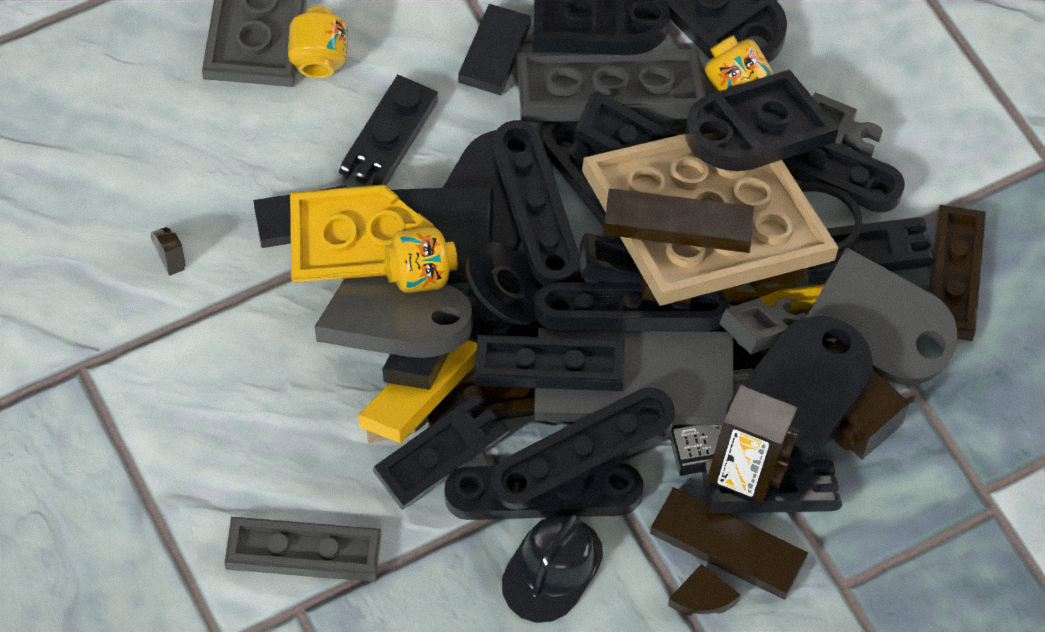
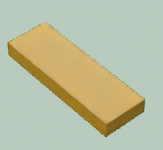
[358,340,477,444]

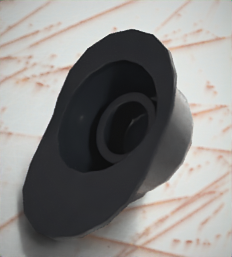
[502,514,603,623]

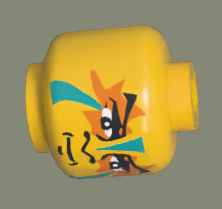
[288,6,348,78]
[705,35,773,92]
[384,227,457,293]

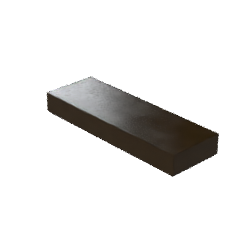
[603,188,754,253]
[929,205,986,341]
[650,487,808,600]

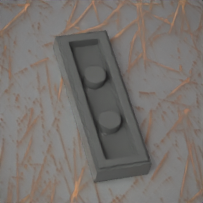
[224,516,382,582]

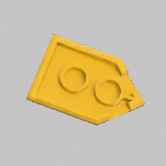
[290,185,434,283]

